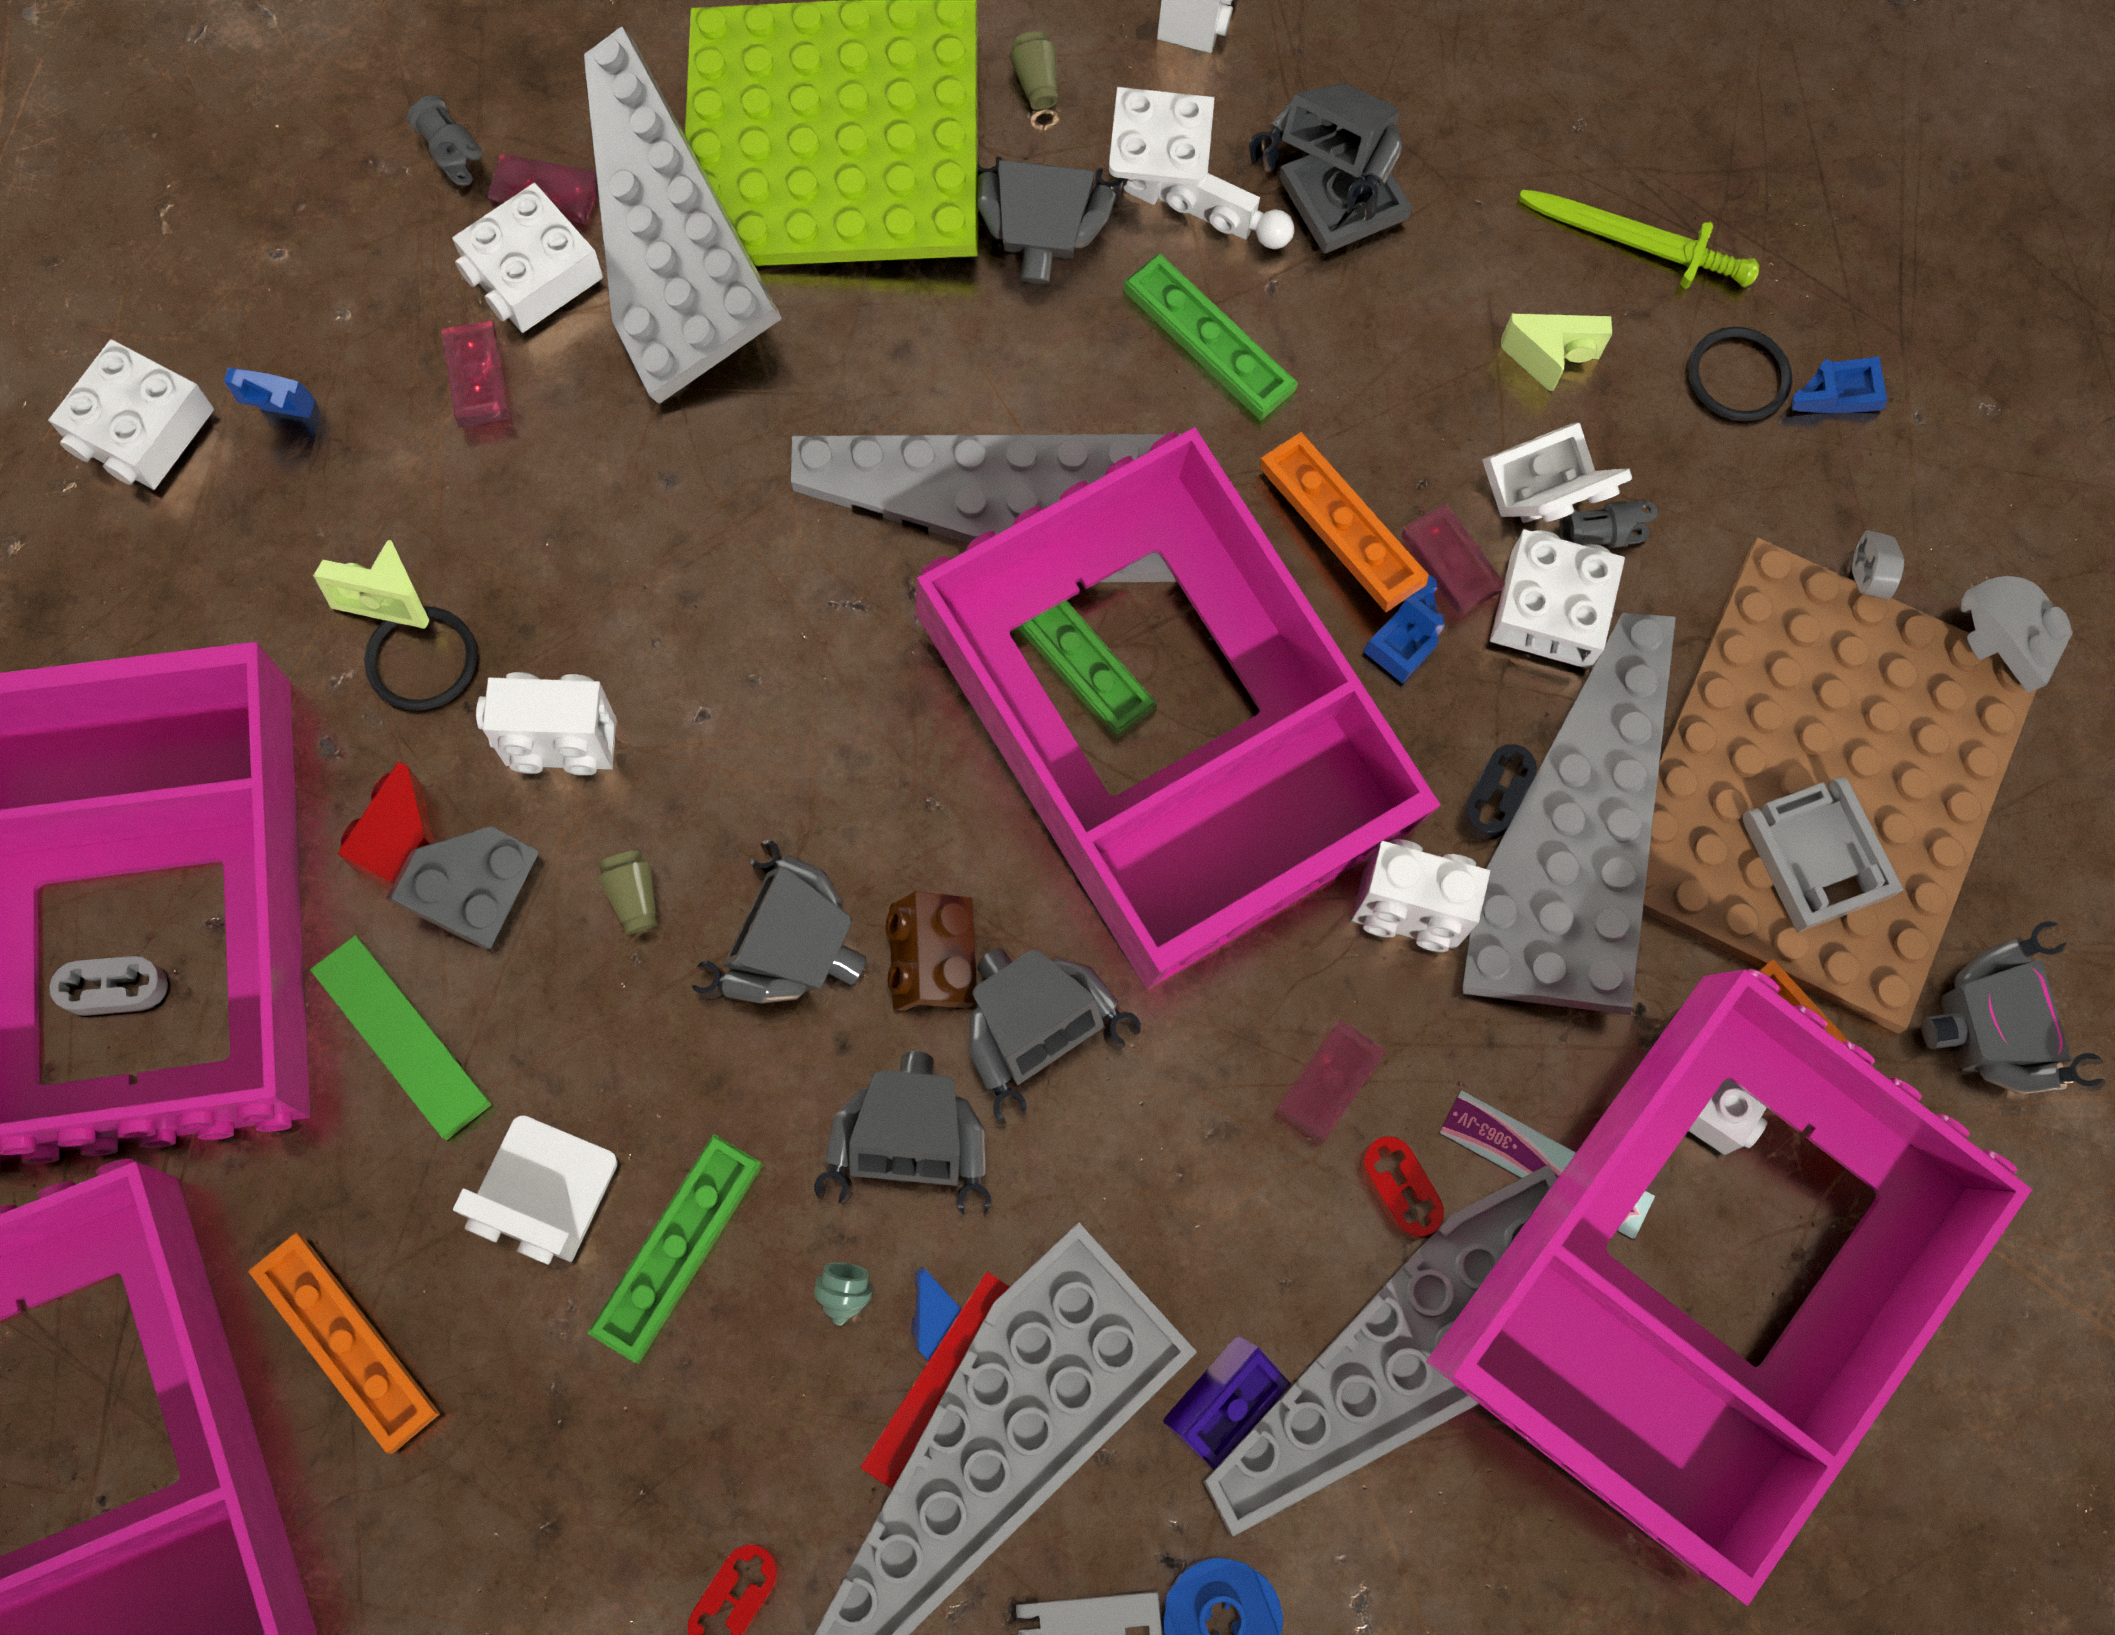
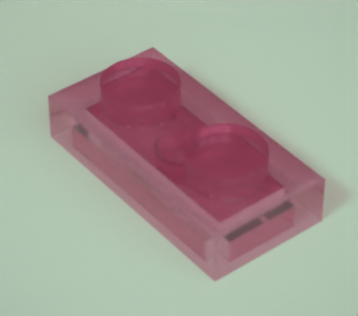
[487,153,598,224]
[441,320,510,428]
[1401,504,1505,617]
[1276,1019,1386,1144]

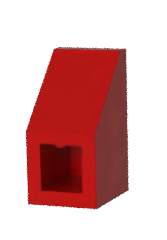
[338,761,435,889]

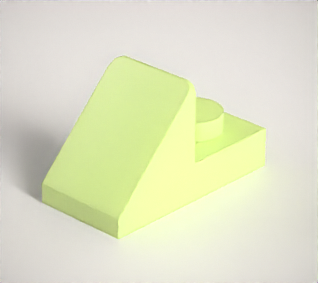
[1500,313,1612,391]
[313,540,430,629]

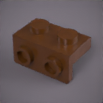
[885,891,977,1011]

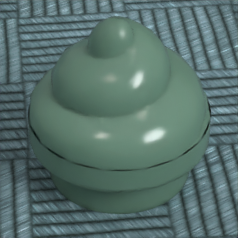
[814,1262,873,1326]

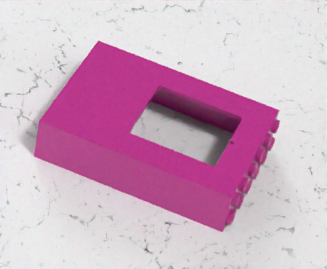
[915,427,1441,990]
[0,642,310,1168]
[1426,969,2033,1606]
[0,1159,317,1635]

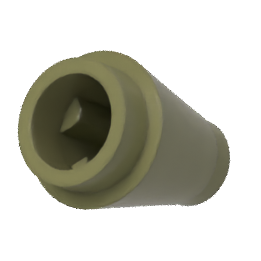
[1009,31,1059,110]
[597,850,658,935]

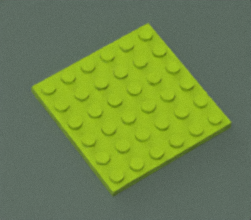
[685,0,978,266]

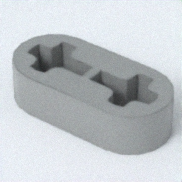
[1852,530,1904,600]
[49,956,168,1016]

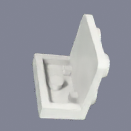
[1109,87,1214,186]
[1482,423,1633,523]
[453,1116,618,1265]

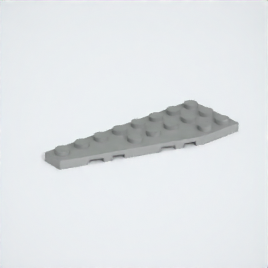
[584,26,782,404]
[791,434,1181,582]
[1463,613,1676,1015]
[1203,1164,1557,1537]
[814,1223,1197,1635]

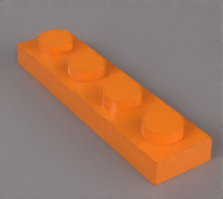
[1260,432,1429,612]
[248,1233,440,1454]

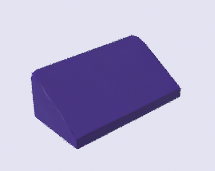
[1163,1336,1291,1470]

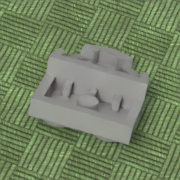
[1961,576,2073,693]

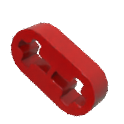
[1360,1136,1444,1240]
[688,1544,779,1635]

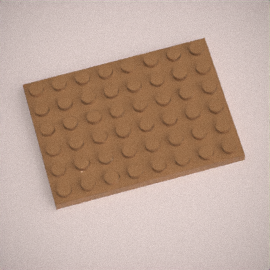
[1643,537,2037,1034]

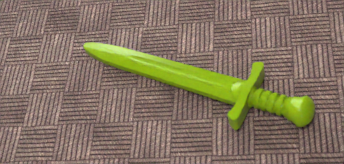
[1518,190,1759,289]

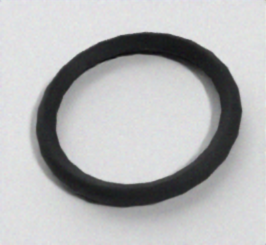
[1688,327,1792,421]
[364,606,477,711]

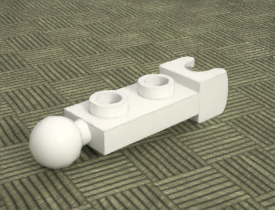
[1124,173,1294,249]

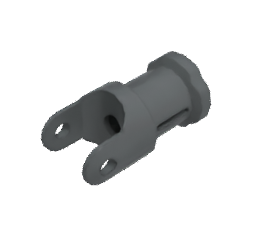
[406,95,482,186]
[1559,500,1658,548]

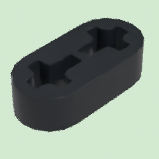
[1461,744,1537,840]

